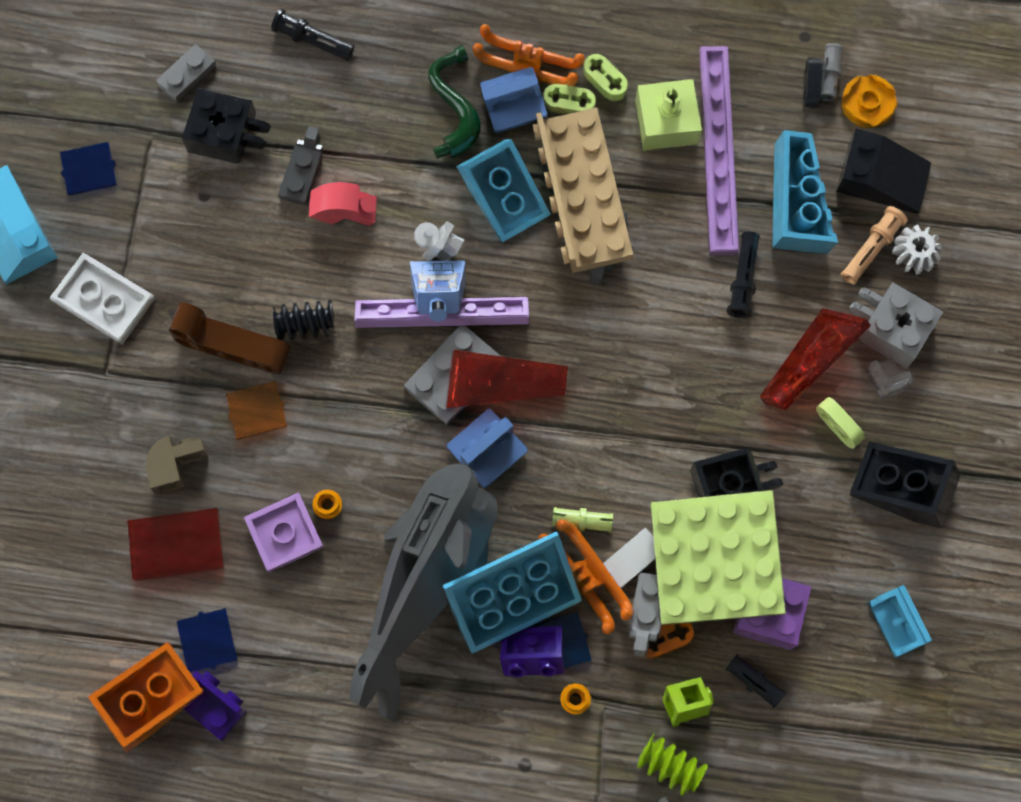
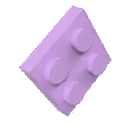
[244,493,324,573]

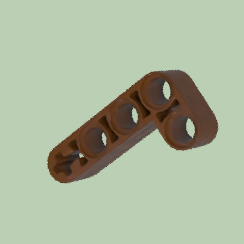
[168,302,291,375]

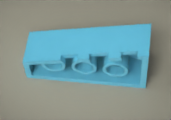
[772,130,838,254]

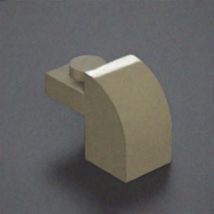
[146,436,209,495]

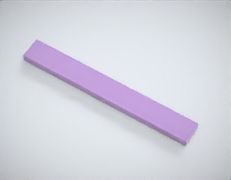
[699,46,739,255]

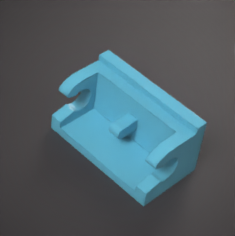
[868,585,932,658]

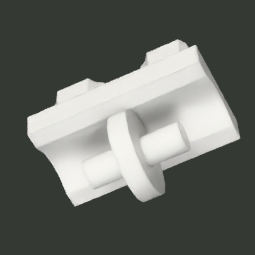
[414,221,464,261]

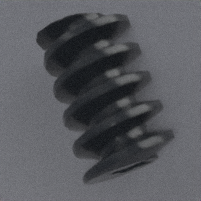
[273,300,335,341]

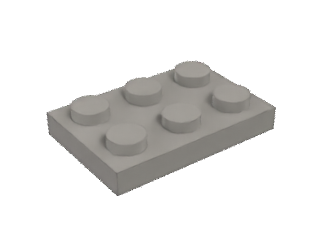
[404,326,505,425]

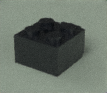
[182,88,271,163]
[690,448,784,498]

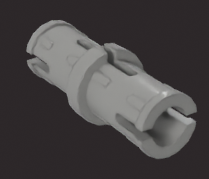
[820,43,843,102]

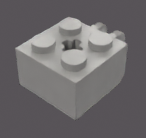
[849,282,943,369]

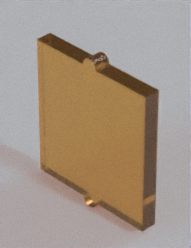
[226,381,287,440]

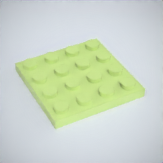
[651,490,786,625]

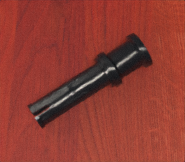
[271,8,355,61]
[726,231,760,318]

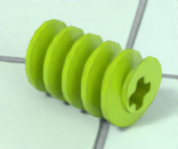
[637,733,708,796]

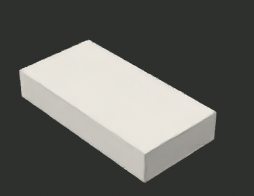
[603,527,656,589]

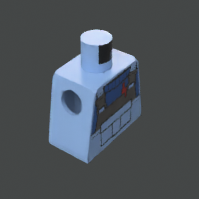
[410,260,466,322]

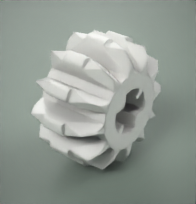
[892,224,943,275]

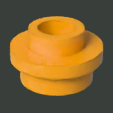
[312,489,343,520]
[560,683,591,715]

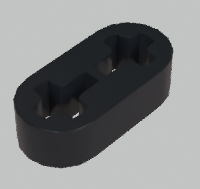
[803,57,823,108]

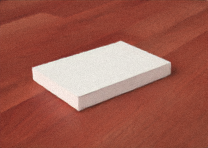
[50,252,155,344]

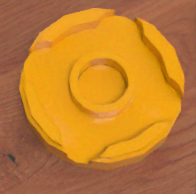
[841,74,897,128]

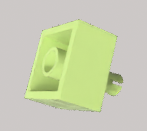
[635,79,702,151]

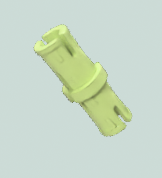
[552,507,613,533]

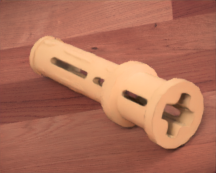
[841,206,908,285]

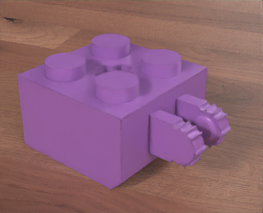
[733,578,811,650]

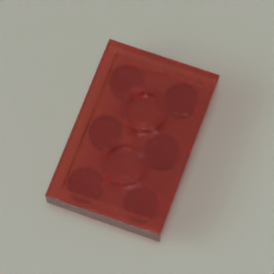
[127,508,225,581]

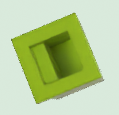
[662,677,714,727]

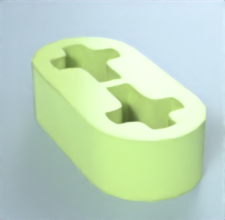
[583,54,628,101]
[543,84,596,115]
[816,397,865,449]

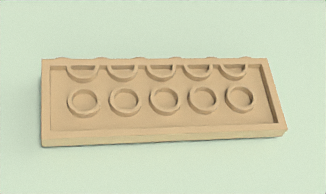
[532,108,634,273]

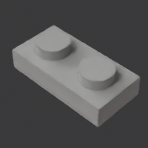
[156,44,217,102]

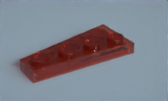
[760,308,871,411]
[445,350,568,409]

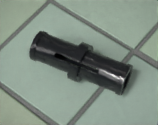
[725,654,786,708]

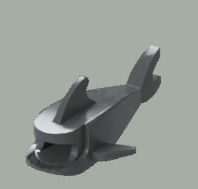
[350,464,498,722]

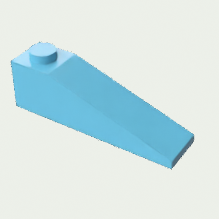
[0,165,58,285]

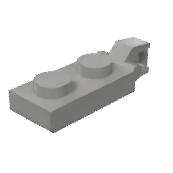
[629,572,662,657]

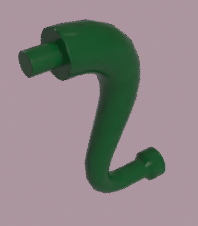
[428,45,481,159]

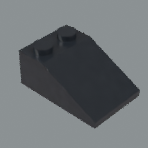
[836,128,931,214]
[850,442,960,528]

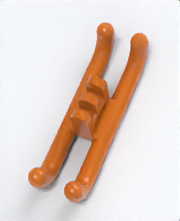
[472,24,585,86]
[538,519,634,635]

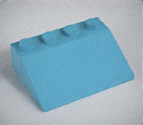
[443,531,582,654]

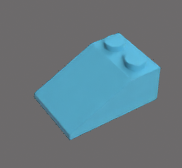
[456,139,551,242]

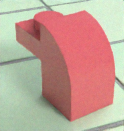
[309,182,377,226]

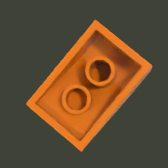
[88,642,203,753]

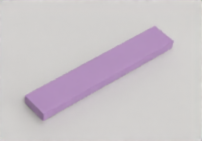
[355,297,529,328]

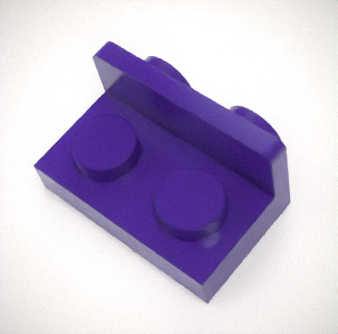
[500,626,565,678]
[184,670,246,741]

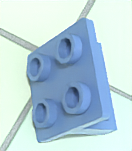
[480,67,548,133]
[447,409,528,488]

